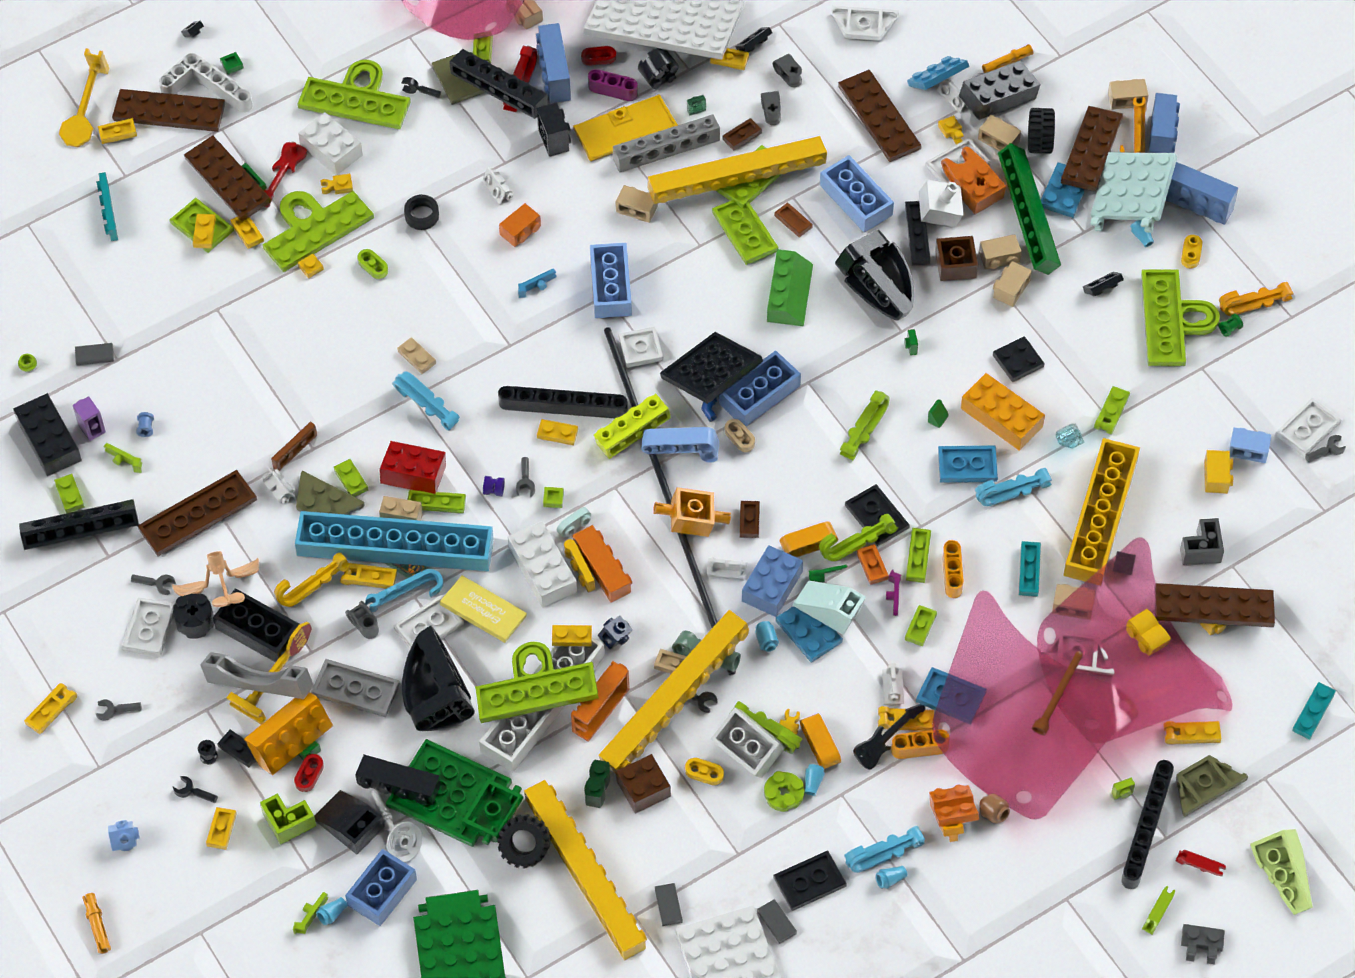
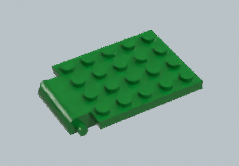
[386,739,524,847]
[413,889,506,978]

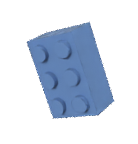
[1148,93,1180,153]
[742,545,803,617]
[345,849,417,926]

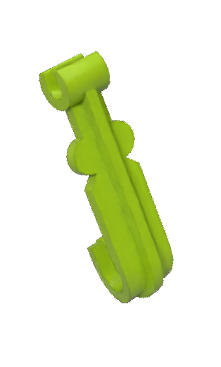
[840,390,890,461]
[819,514,898,561]
[729,701,803,754]

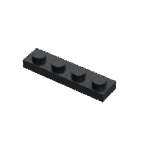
[905,201,931,265]

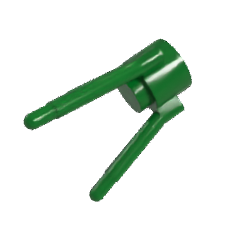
[809,564,848,583]

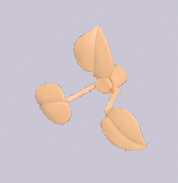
[172,551,259,607]

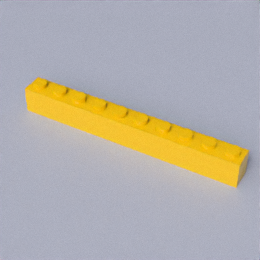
[647,136,827,204]
[598,610,749,774]
[524,780,647,960]

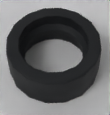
[404,194,439,230]

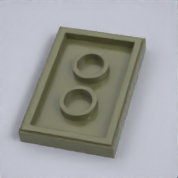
[431,54,485,105]

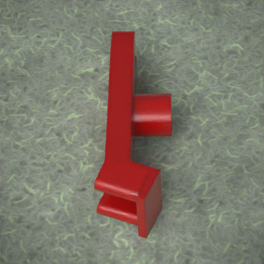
[1175,850,1226,877]

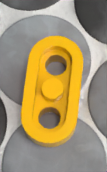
[1181,235,1203,269]
[685,758,724,785]

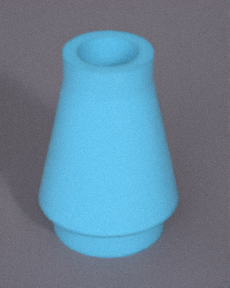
[1130,220,1154,247]
[804,764,825,796]
[875,866,907,889]
[316,897,348,925]

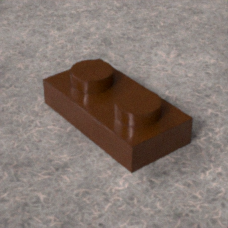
[723,118,762,151]
[739,501,760,538]

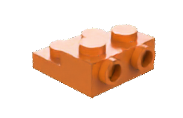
[929,784,979,827]

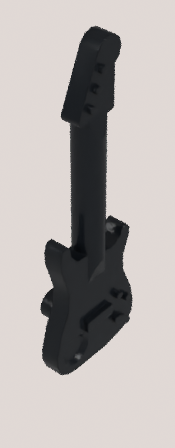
[853,704,926,770]

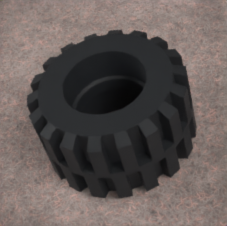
[1028,108,1055,154]
[497,814,551,869]

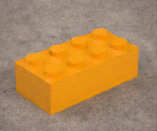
[961,373,1045,451]
[244,692,333,776]

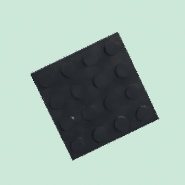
[660,332,763,404]

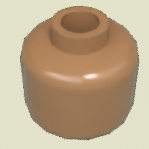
[979,793,1010,824]

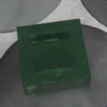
[687,95,706,116]

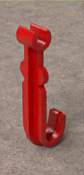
[503,45,538,112]

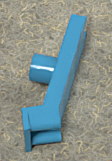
[518,268,557,298]

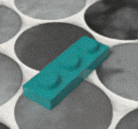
[1019,541,1041,597]
[1292,682,1336,740]

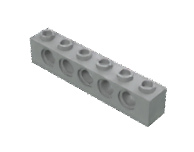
[613,114,720,173]

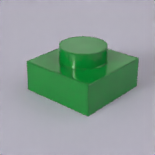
[220,52,244,75]
[904,329,918,356]

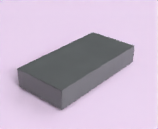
[75,343,114,366]
[655,883,683,926]
[757,899,797,944]

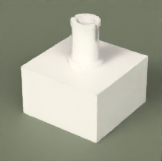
[919,179,963,228]

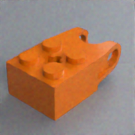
[941,146,1006,215]

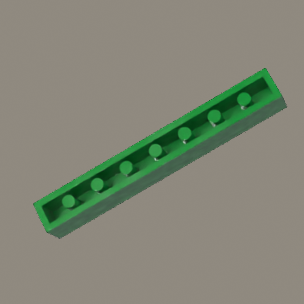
[998,143,1061,275]

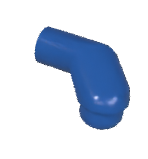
[701,397,717,422]

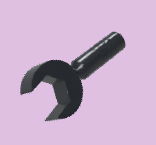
[401,77,442,98]
[691,692,717,713]
[173,776,218,803]

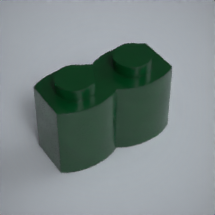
[584,759,610,808]

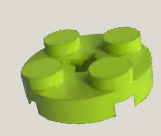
[764,771,804,812]

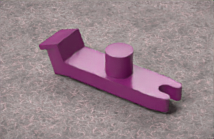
[886,569,902,616]

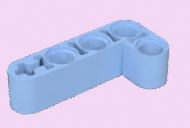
[641,427,719,463]

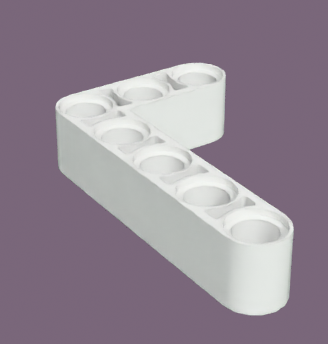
[159,53,253,113]

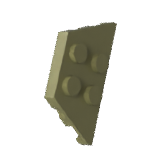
[296,470,365,515]
[1176,755,1248,817]

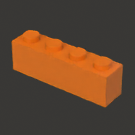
[572,525,632,602]

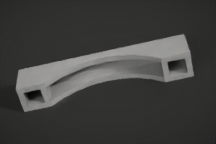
[200,652,314,699]

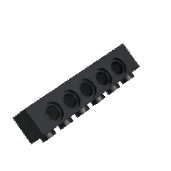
[449,49,548,119]
[19,499,139,550]

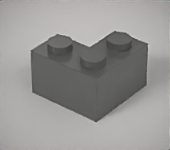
[1180,518,1224,565]

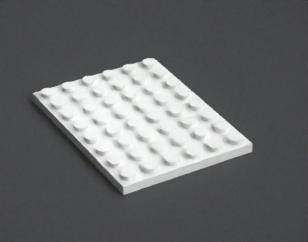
[583,0,745,60]

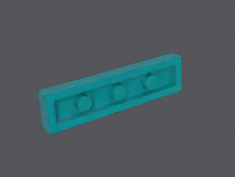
[96,172,118,241]

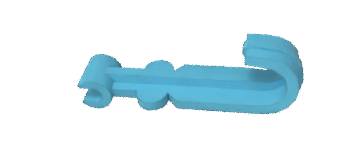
[392,371,460,431]
[975,468,1052,506]
[365,569,443,612]
[844,826,925,873]

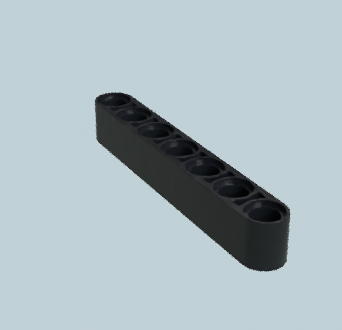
[498,386,628,419]
[1121,760,1174,889]

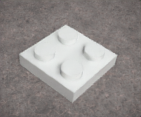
[618,326,663,368]

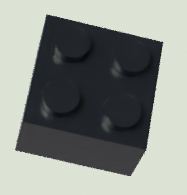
[536,102,571,157]

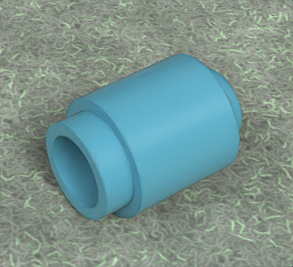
[755,621,779,652]

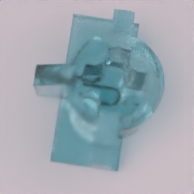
[1055,423,1084,448]

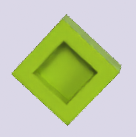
[543,487,564,508]
[1111,777,1135,799]

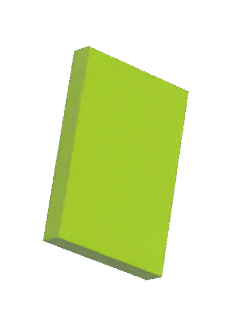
[169,198,234,253]

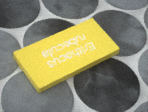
[440,575,527,643]

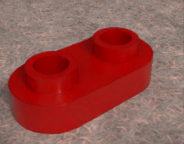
[581,46,616,66]
[294,754,324,792]

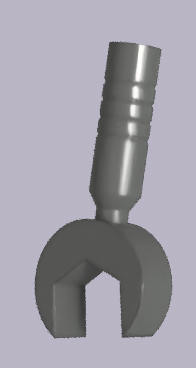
[1305,435,1346,462]
[516,457,535,498]
[131,574,176,595]
[95,699,142,721]

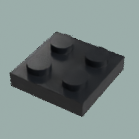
[993,336,1045,383]

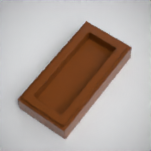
[774,202,813,238]

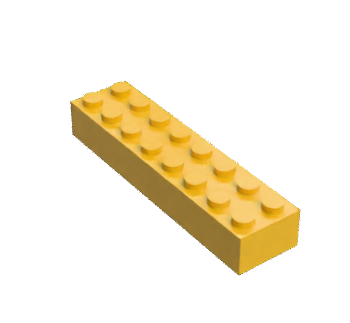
[1063,438,1140,586]

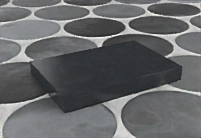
[845,484,910,546]
[773,850,847,911]

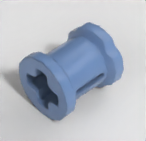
[136,412,154,437]

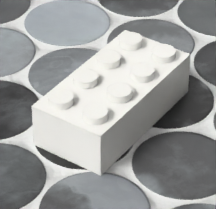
[508,521,577,608]

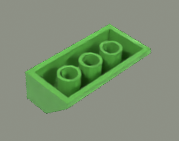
[767,249,813,326]

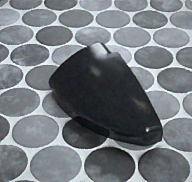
[835,230,914,321]
[402,626,475,731]

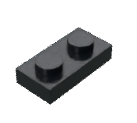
[735,27,773,52]
[1082,272,1124,296]
[217,729,256,768]

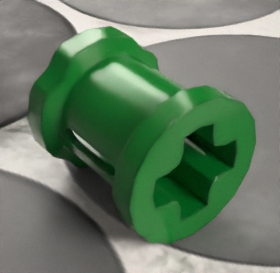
[1218,314,1244,337]

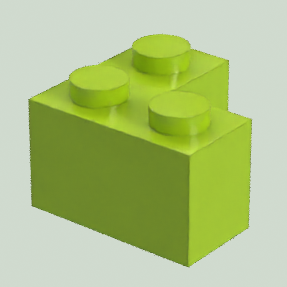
[260,793,316,845]

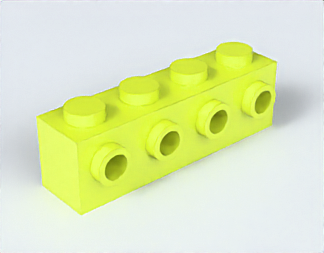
[594,393,671,459]

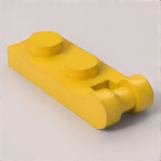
[564,539,595,593]
[340,563,397,589]
[24,683,77,734]
[878,706,934,731]
[1163,721,1221,744]

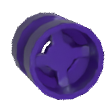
[483,476,505,497]

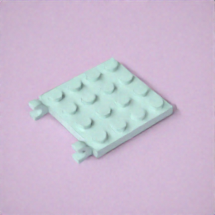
[1090,152,1177,233]

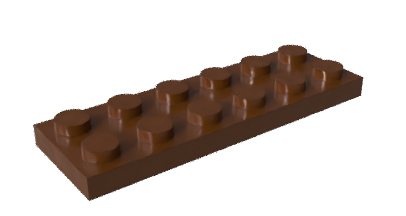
[838,69,921,162]
[112,89,225,132]
[1061,106,1123,192]
[183,135,272,222]
[138,470,257,557]
[1155,583,1275,628]

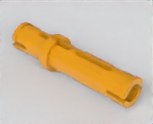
[982,44,1034,73]
[82,893,111,954]

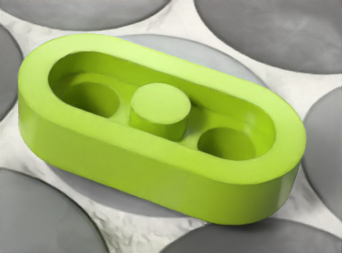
[357,249,388,279]

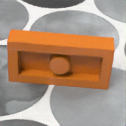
[857,544,889,585]

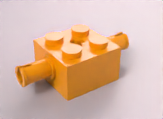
[653,487,731,537]

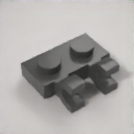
[1181,924,1225,965]

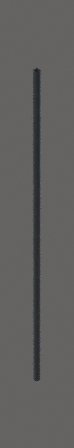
[604,327,736,675]

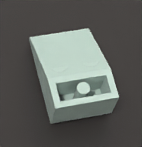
[792,581,866,635]

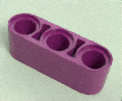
[588,69,638,101]

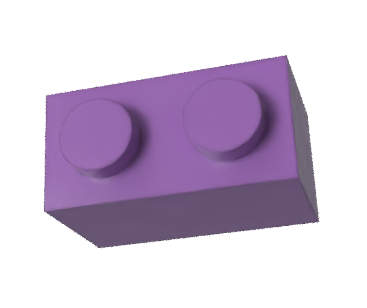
[72,396,106,441]

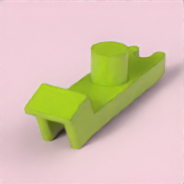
[103,443,142,473]
[1142,886,1175,935]
[293,892,329,935]

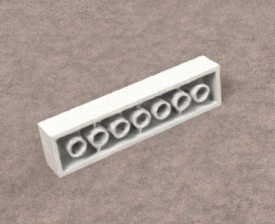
[479,637,605,773]

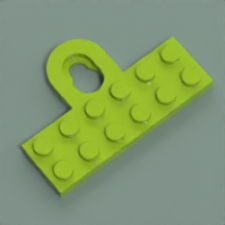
[297,59,411,130]
[262,191,374,272]
[1141,269,1220,366]
[475,642,599,723]

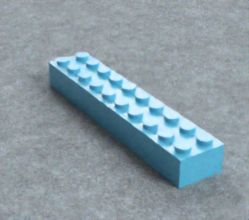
[295,511,494,571]

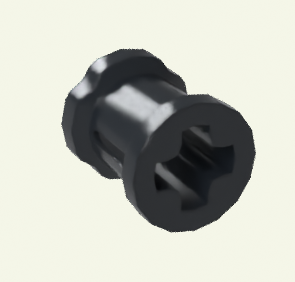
[197,740,218,765]

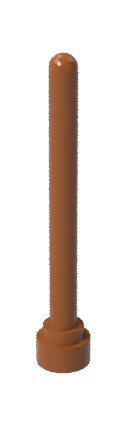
[1032,651,1083,736]

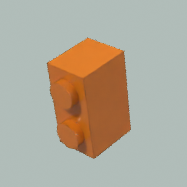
[499,203,541,247]

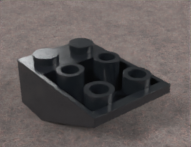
[314,790,385,855]

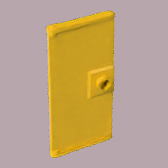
[573,94,678,162]

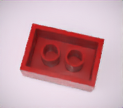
[379,441,446,494]

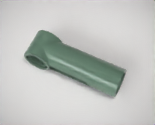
[672,630,741,672]

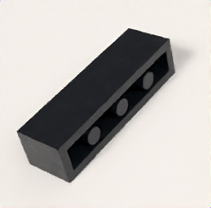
[355,754,441,805]

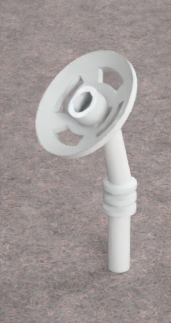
[372,789,422,862]

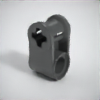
[772,53,802,87]
[761,91,781,125]
[345,601,379,639]

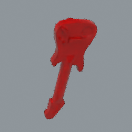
[264,142,307,208]

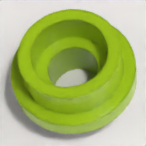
[18,354,37,372]

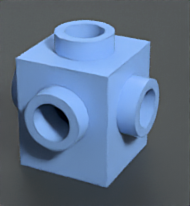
[108,820,140,851]

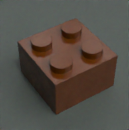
[935,236,978,281]
[616,754,671,814]

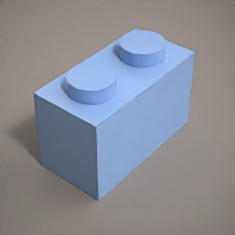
[1229,427,1272,463]

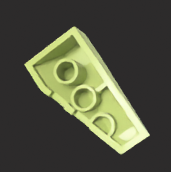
[1250,829,1313,915]

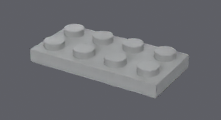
[311,659,400,717]

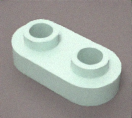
[556,507,591,537]

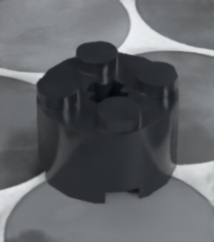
[638,48,679,90]
[173,593,214,639]

